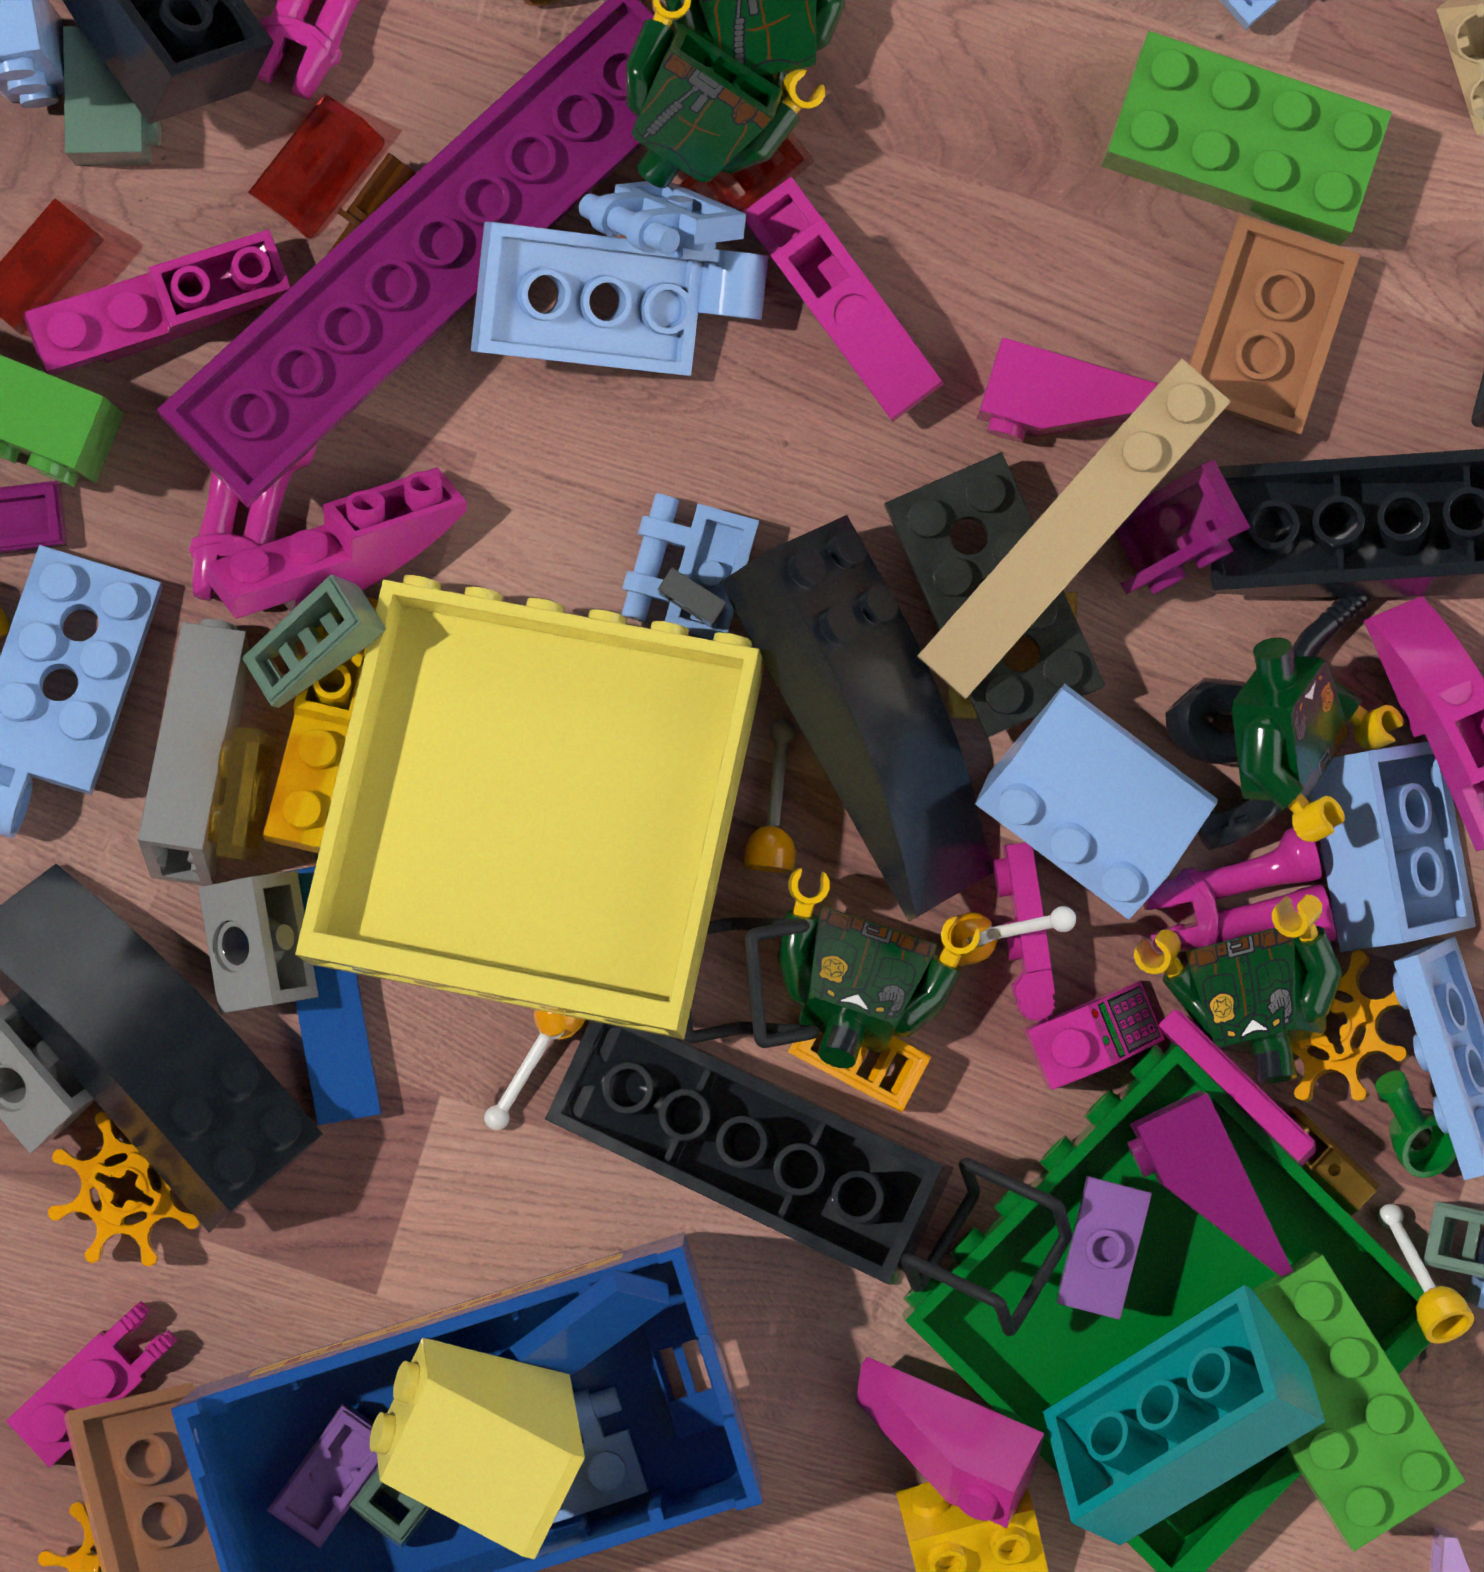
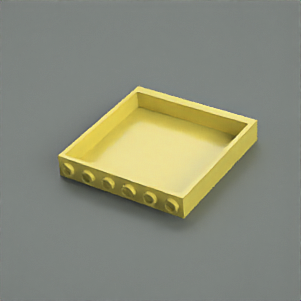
[295,575,765,1039]

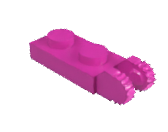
[993,841,1056,1022]
[6,1301,178,1468]

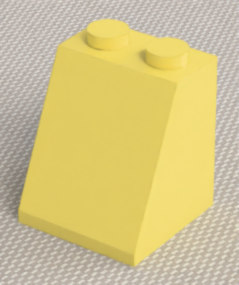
[370,1337,585,1559]

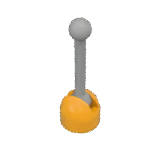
[743,718,796,873]

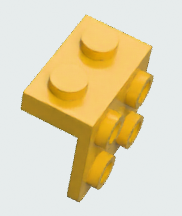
[896,1482,1049,1572]

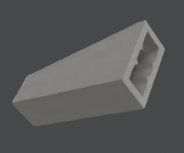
[137,619,250,886]

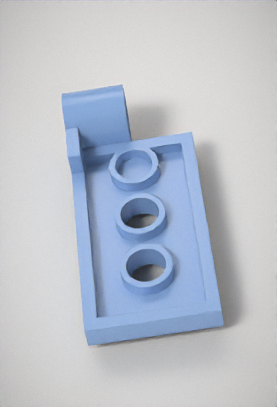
[471,222,769,376]
[0,545,163,839]
[1393,936,1484,1180]

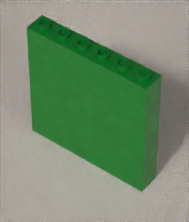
[902,1043,1431,1572]

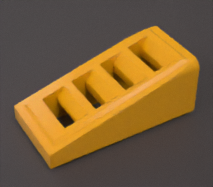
[787,1036,931,1113]

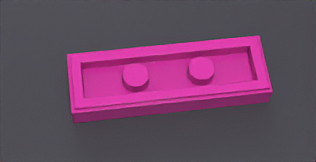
[1158,1009,1316,1167]

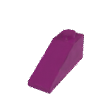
[1127,1090,1293,1277]

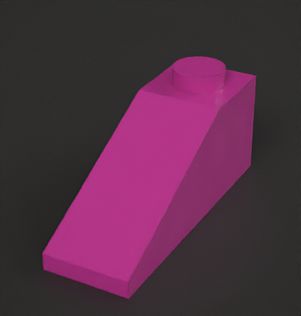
[976,337,1158,442]
[856,1356,1044,1528]

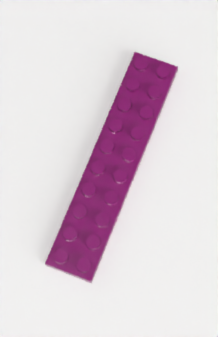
[157,0,654,508]

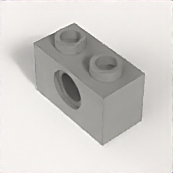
[198,870,318,1014]
[0,1001,95,1154]

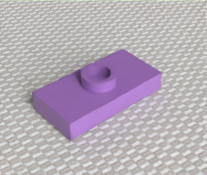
[1055,1176,1152,1320]
[267,1402,378,1548]

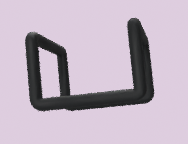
[684,917,819,1048]
[901,1157,1072,1336]

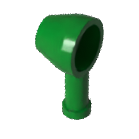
[1375,1071,1456,1178]

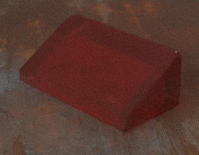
[248,93,385,239]
[0,198,104,335]

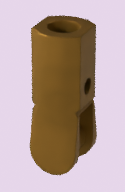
[1289,1105,1380,1216]

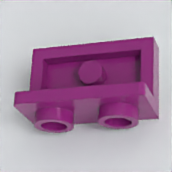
[1115,459,1250,595]

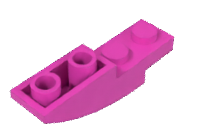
[743,176,944,422]
[24,229,291,375]
[207,467,467,619]
[1363,596,1484,852]

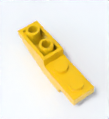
[263,597,378,853]

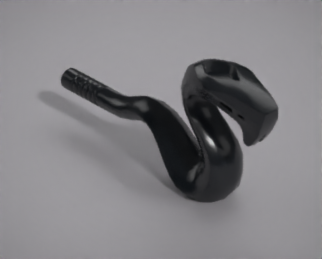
[1165,596,1376,850]

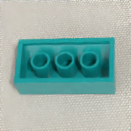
[1043,1285,1325,1545]

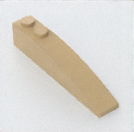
[917,359,1231,699]

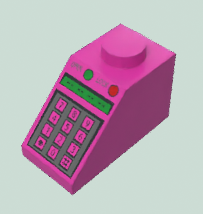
[1022,980,1165,1090]

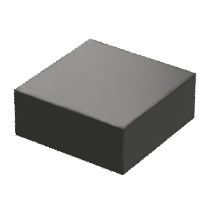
[658,567,726,629]

